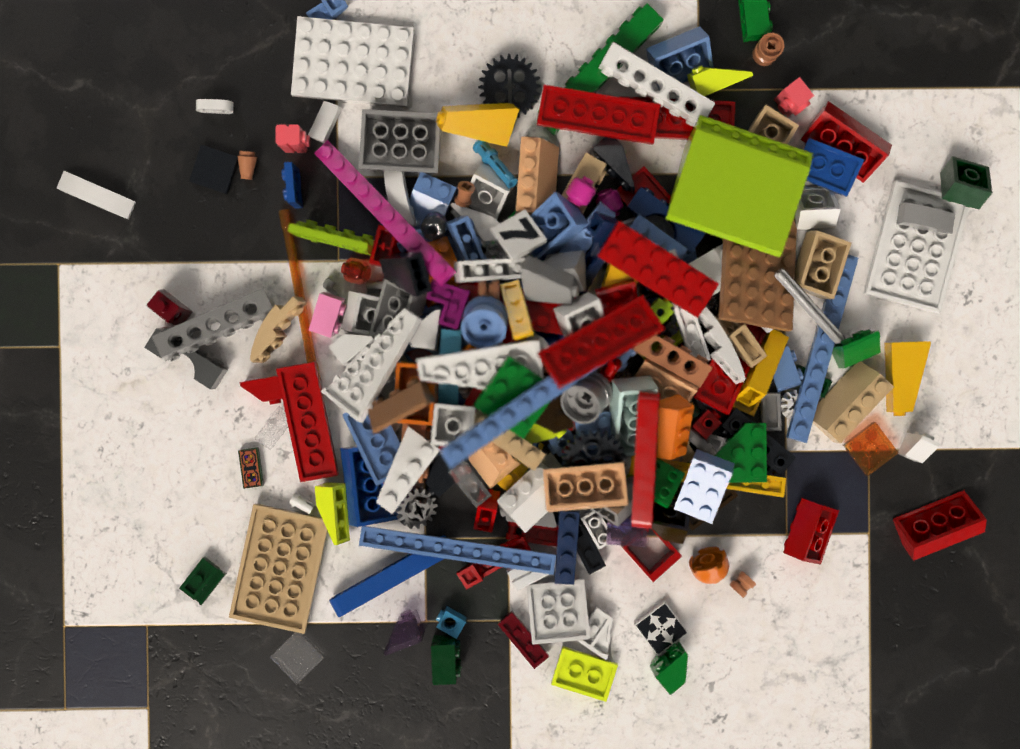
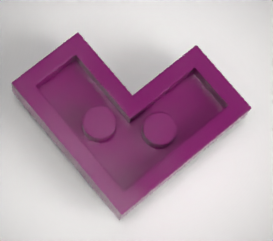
[426,279,471,330]

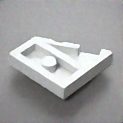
[577,606,613,660]

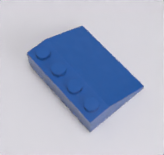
[340,441,401,527]

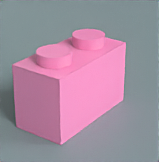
[309,292,347,338]

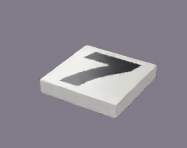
[491,210,547,262]

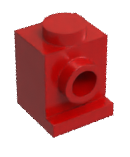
[691,409,722,440]

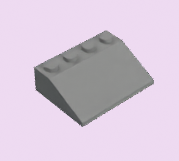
[359,109,442,173]

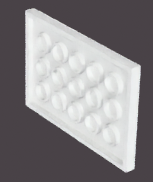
[291,16,414,107]
[863,181,969,313]

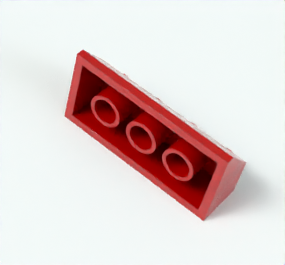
[800,101,892,183]
[893,490,987,561]

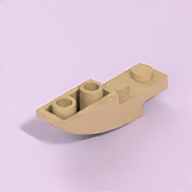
[250,296,307,363]

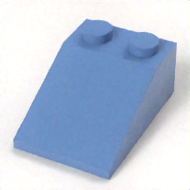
[409,172,458,242]

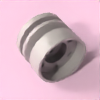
[561,371,613,424]

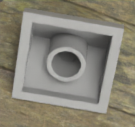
[544,250,586,292]

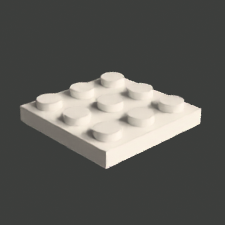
[527,579,591,645]

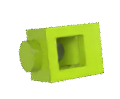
[650,298,674,324]

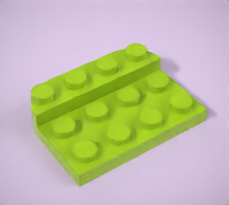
[288,219,374,256]

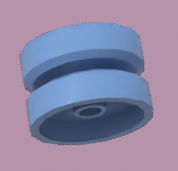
[461,296,508,348]

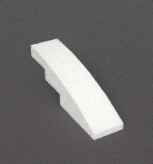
[698,307,746,384]

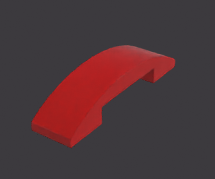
[456,536,531,590]

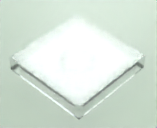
[270,632,325,685]

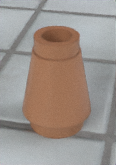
[237,151,257,180]

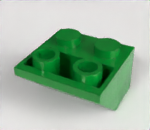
[832,329,881,368]
[650,641,688,695]

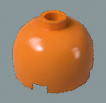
[689,546,729,584]

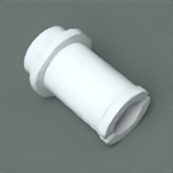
[289,493,315,514]

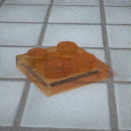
[843,422,899,476]

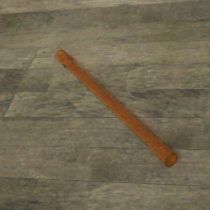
[278,209,321,381]

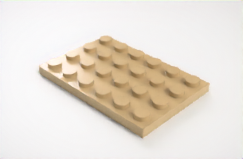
[229,503,328,634]

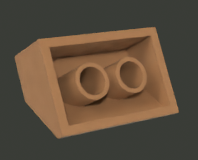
[368,379,436,434]

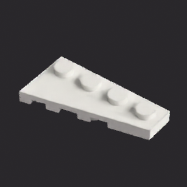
[376,426,439,514]

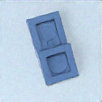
[306,0,348,20]

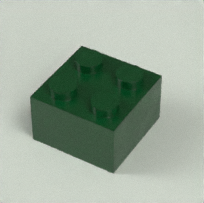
[940,156,992,210]
[431,635,461,685]

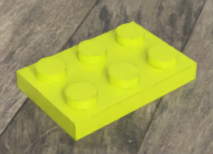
[551,646,618,702]

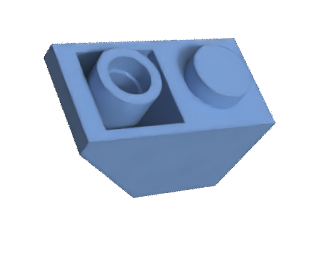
[773,346,804,392]

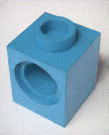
[436,606,467,639]

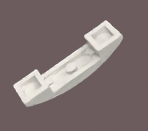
[384,170,416,227]
[57,171,136,220]

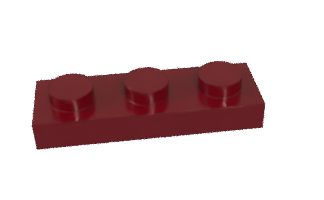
[497,611,549,669]

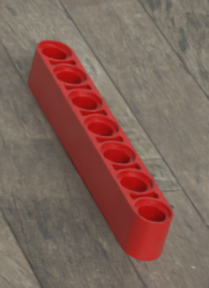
[631,391,660,529]

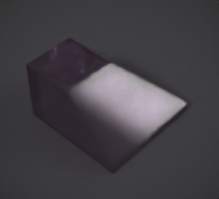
[384,610,425,656]

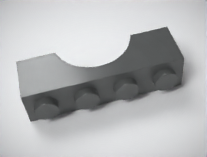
[144,327,228,389]

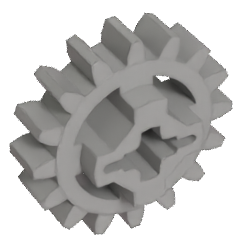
[395,486,437,529]

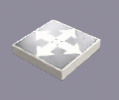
[634,601,688,656]

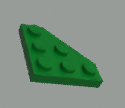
[714,423,767,483]

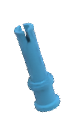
[473,140,518,188]

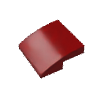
[594,279,638,316]

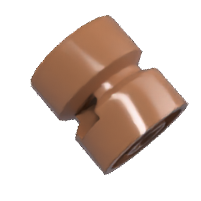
[752,33,784,66]

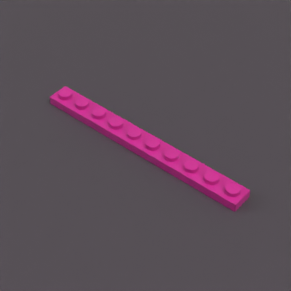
[314,140,456,286]

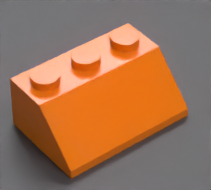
[657,394,694,460]

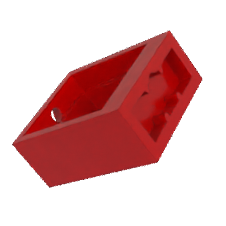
[620,527,682,582]

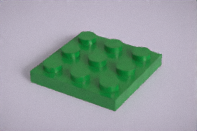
[473,355,550,439]

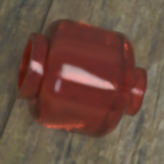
[341,258,372,285]

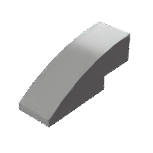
[896,203,955,234]

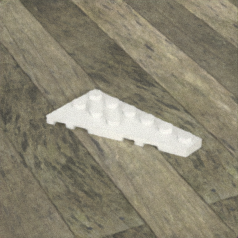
[321,308,422,423]
[417,339,544,390]

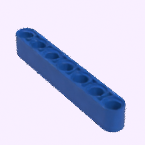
[329,535,446,617]

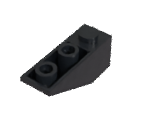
[592,137,635,194]

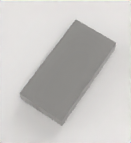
[760,392,782,431]

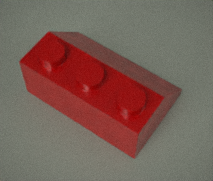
[783,498,839,565]

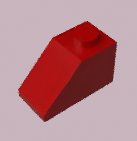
[240,376,282,405]
[473,488,500,533]

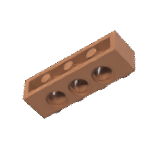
[632,335,712,388]

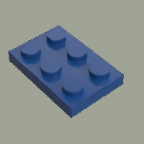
[804,138,864,197]

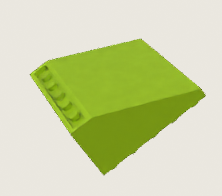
[665,115,813,257]

